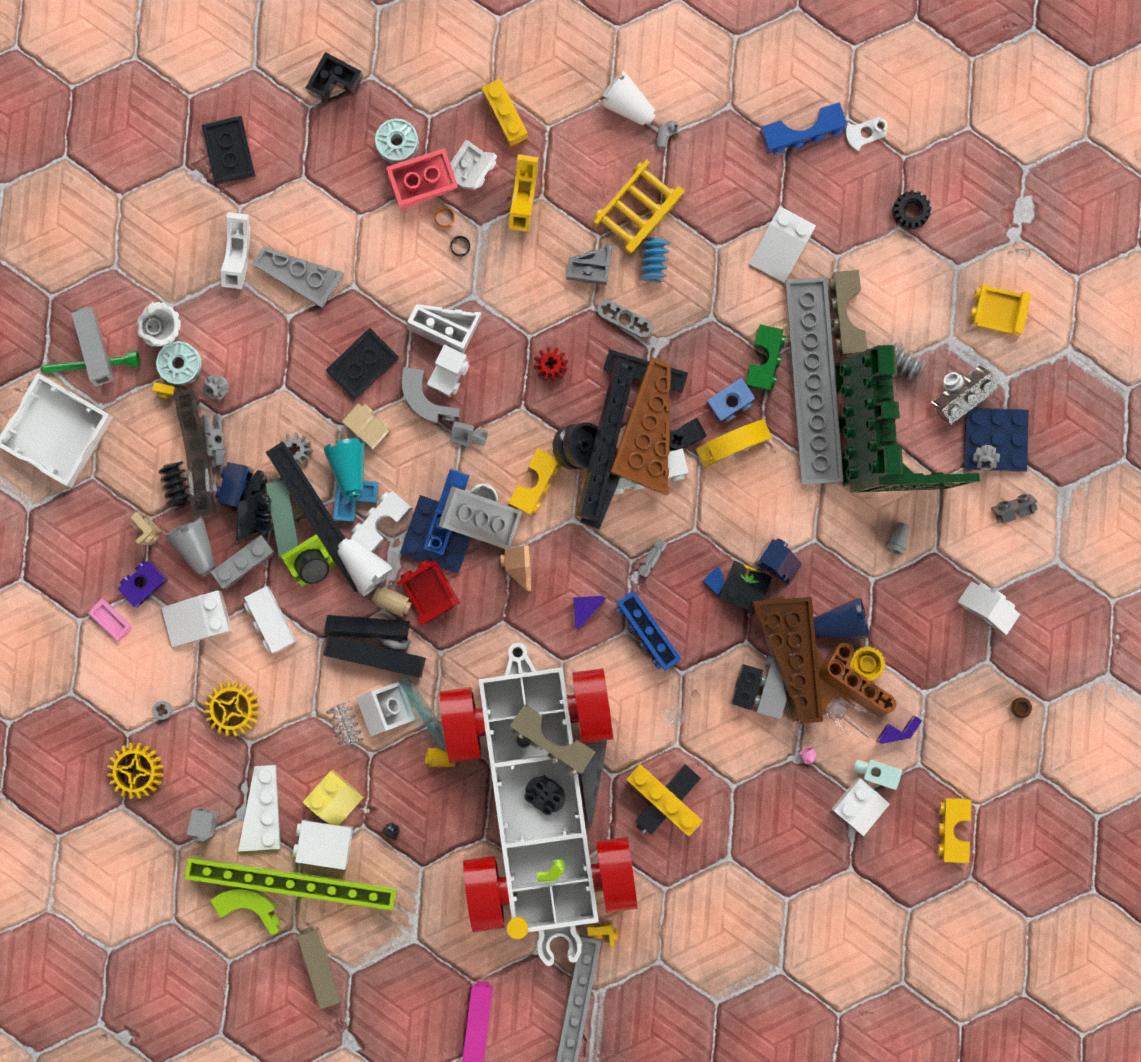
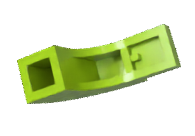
[210,887,281,936]

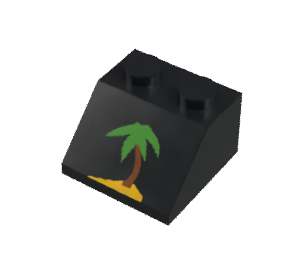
[718,560,772,614]

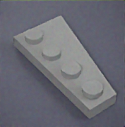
[252,246,344,308]

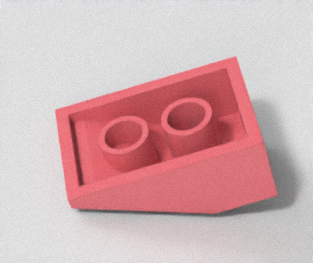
[386,148,458,211]

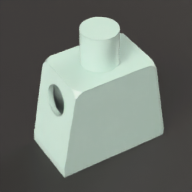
[854,759,903,790]

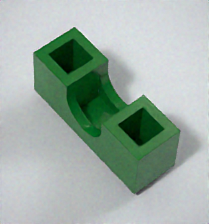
[745,324,786,392]

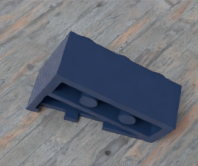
[754,538,802,585]

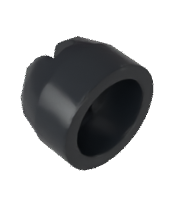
[381,823,400,841]

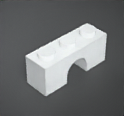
[351,491,412,552]

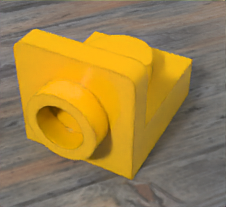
[587,923,618,947]

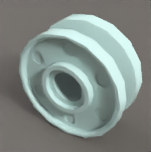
[375,118,419,165]
[156,341,202,386]

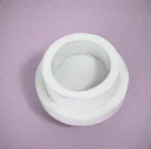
[943,372,964,392]

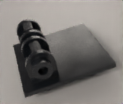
[236,490,272,541]

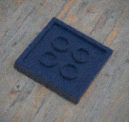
[964,408,1029,472]
[400,495,471,574]

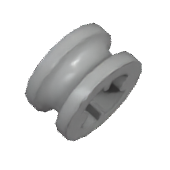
[152,701,173,720]

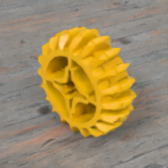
[204,681,261,737]
[107,743,164,799]

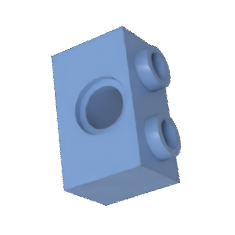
[706,378,755,423]

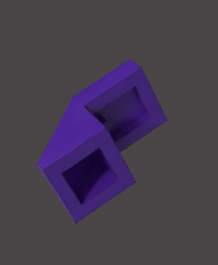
[876,716,922,744]

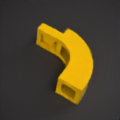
[508,155,539,232]
[696,419,772,467]

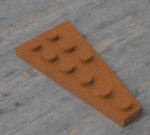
[610,357,671,496]

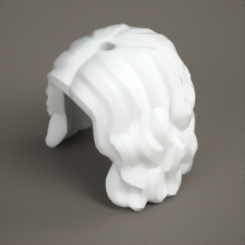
[137,302,181,347]

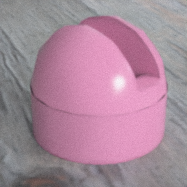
[798,747,817,764]

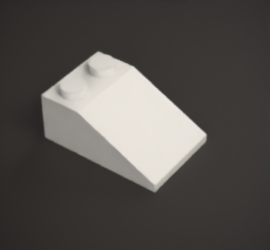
[749,206,816,284]
[162,590,232,648]

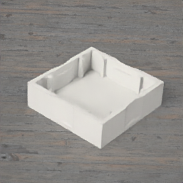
[0,373,114,488]

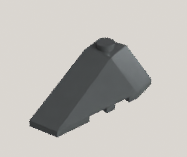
[580,740,607,824]

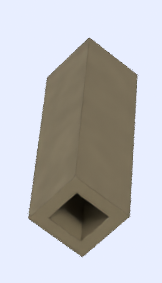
[297,926,342,1009]

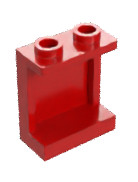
[396,560,460,626]

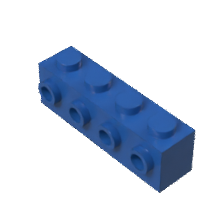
[615,591,682,671]

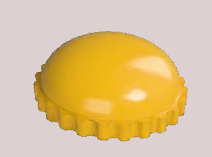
[849,646,885,681]

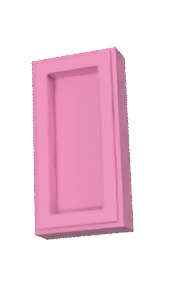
[88,598,133,642]

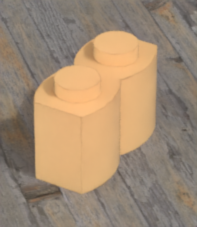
[342,403,390,450]

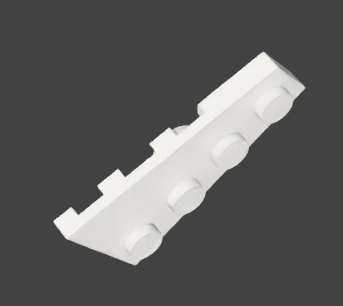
[238,765,281,851]

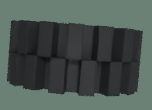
[892,190,931,230]

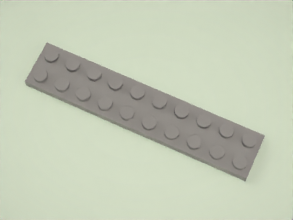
[785,277,843,485]

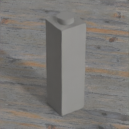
[72,307,115,387]

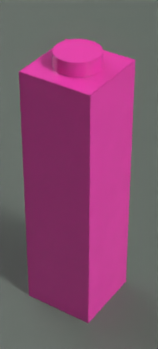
[462,981,493,1062]

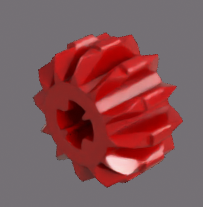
[534,347,568,382]

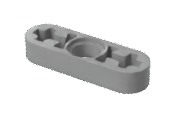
[597,300,653,339]

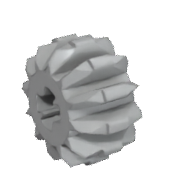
[279,432,313,466]

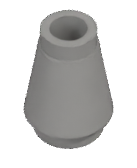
[886,523,909,555]

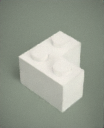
[427,344,470,397]
[958,582,1020,635]

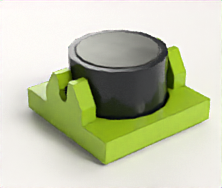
[281,534,337,586]

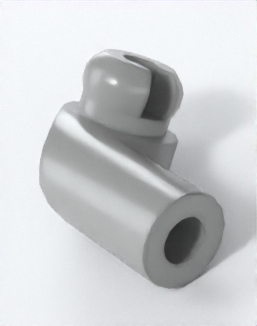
[656,121,680,148]

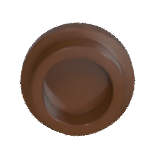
[1011,697,1032,718]

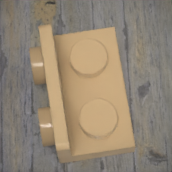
[131,512,162,545]

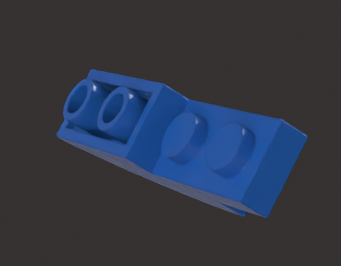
[423,468,470,555]

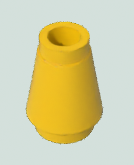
[425,747,456,768]

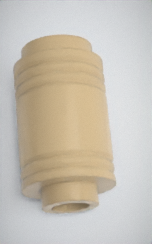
[372,586,412,617]

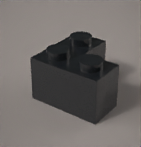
[305,52,363,103]

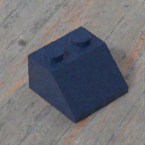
[215,462,254,508]

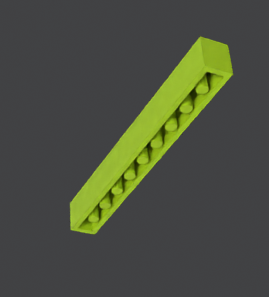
[184,856,398,911]

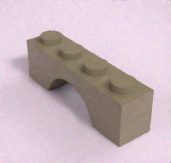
[829,270,867,357]
[510,704,596,775]

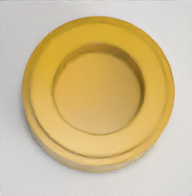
[507,917,528,939]

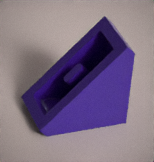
[574,596,606,630]

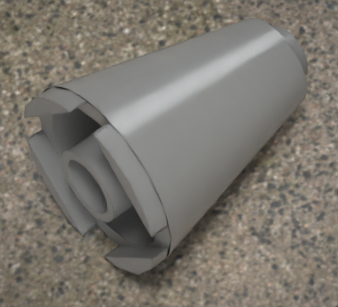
[165,516,216,576]

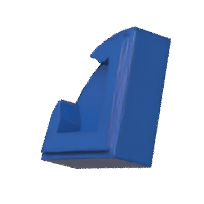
[703,566,724,595]

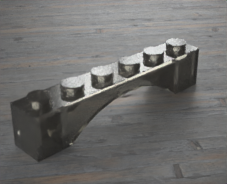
[174,389,217,517]

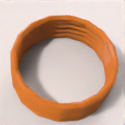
[435,207,455,228]

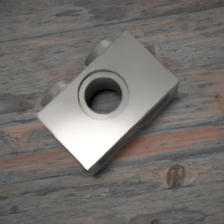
[187,807,219,841]

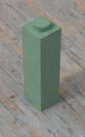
[266,477,300,558]

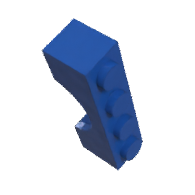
[760,102,847,155]

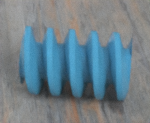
[640,238,670,283]

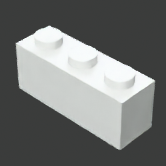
[244,586,297,653]

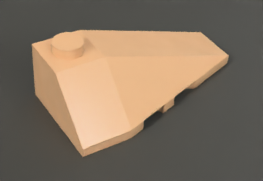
[501,545,531,591]

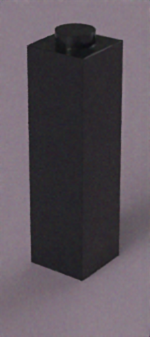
[635,763,701,835]

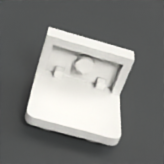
[450,140,497,190]

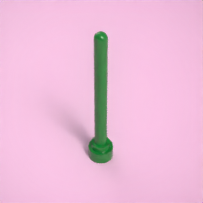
[40,351,140,373]

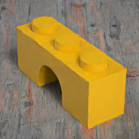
[482,79,528,147]
[508,448,561,516]
[937,798,971,863]

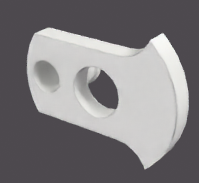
[846,117,888,152]

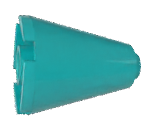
[324,438,365,499]

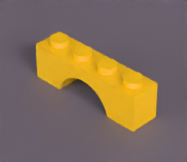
[626,764,703,837]

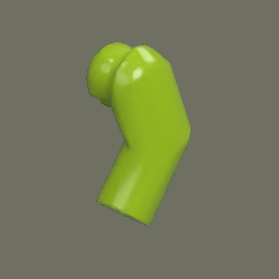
[537,859,566,882]

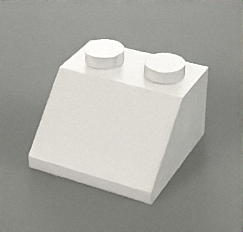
[356,681,415,737]
[831,777,890,836]

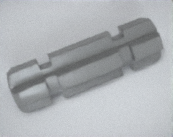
[638,539,667,577]

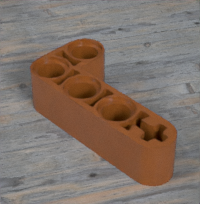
[820,643,896,717]

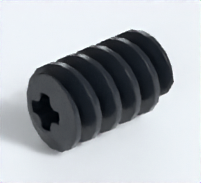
[158,461,193,507]

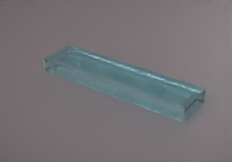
[399,675,446,751]

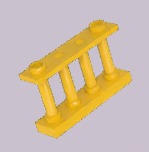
[593,159,684,256]

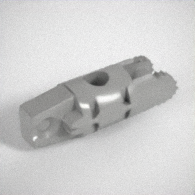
[202,414,226,467]

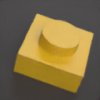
[152,382,178,399]

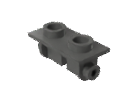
[992,494,1038,524]

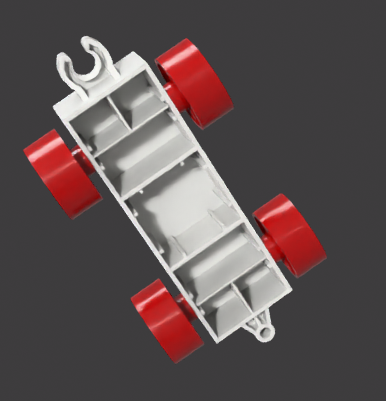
[440,642,638,966]

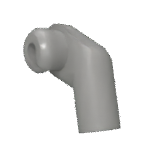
[378,639,411,651]

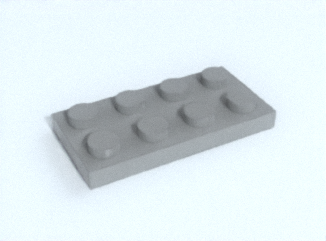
[438,486,523,549]

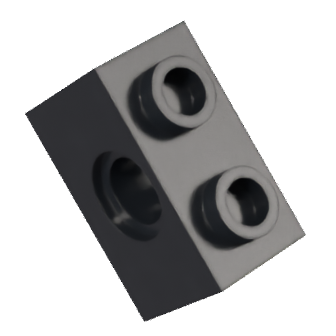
[730,664,763,710]

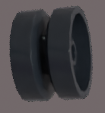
[552,422,598,470]

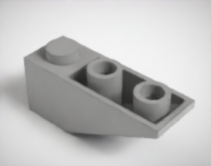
[753,655,787,719]

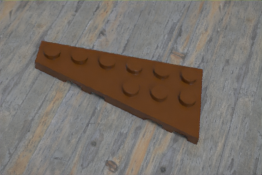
[750,597,823,724]

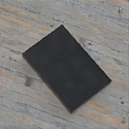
[202,116,256,185]
[326,328,399,400]

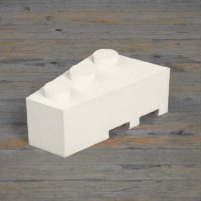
[407,304,481,354]

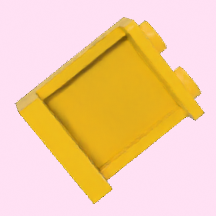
[969,283,1032,336]

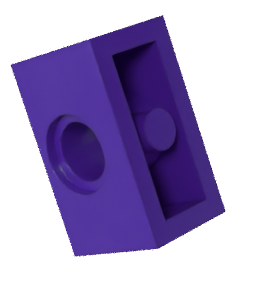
[117,561,168,608]

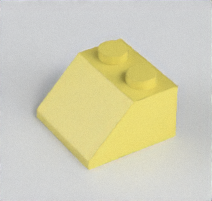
[303,770,364,825]

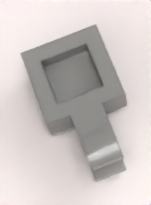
[450,421,488,447]

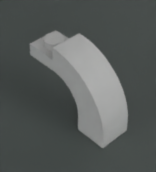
[402,367,461,424]

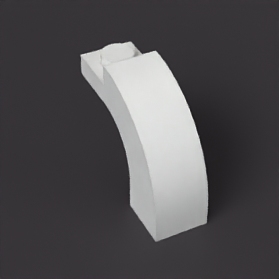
[221,212,251,289]

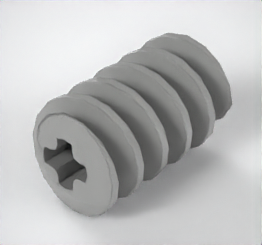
[888,339,927,381]

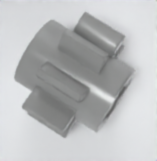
[203,374,229,401]
[973,445,1000,471]

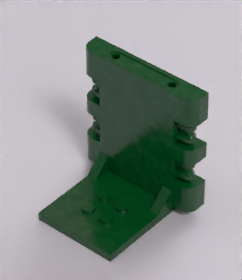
[835,345,980,493]

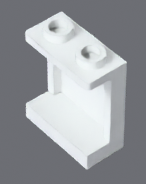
[293,819,353,870]

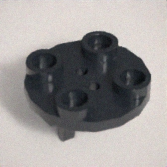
[524,775,566,815]

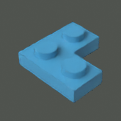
[333,481,379,522]

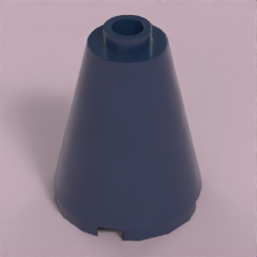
[814,598,869,639]

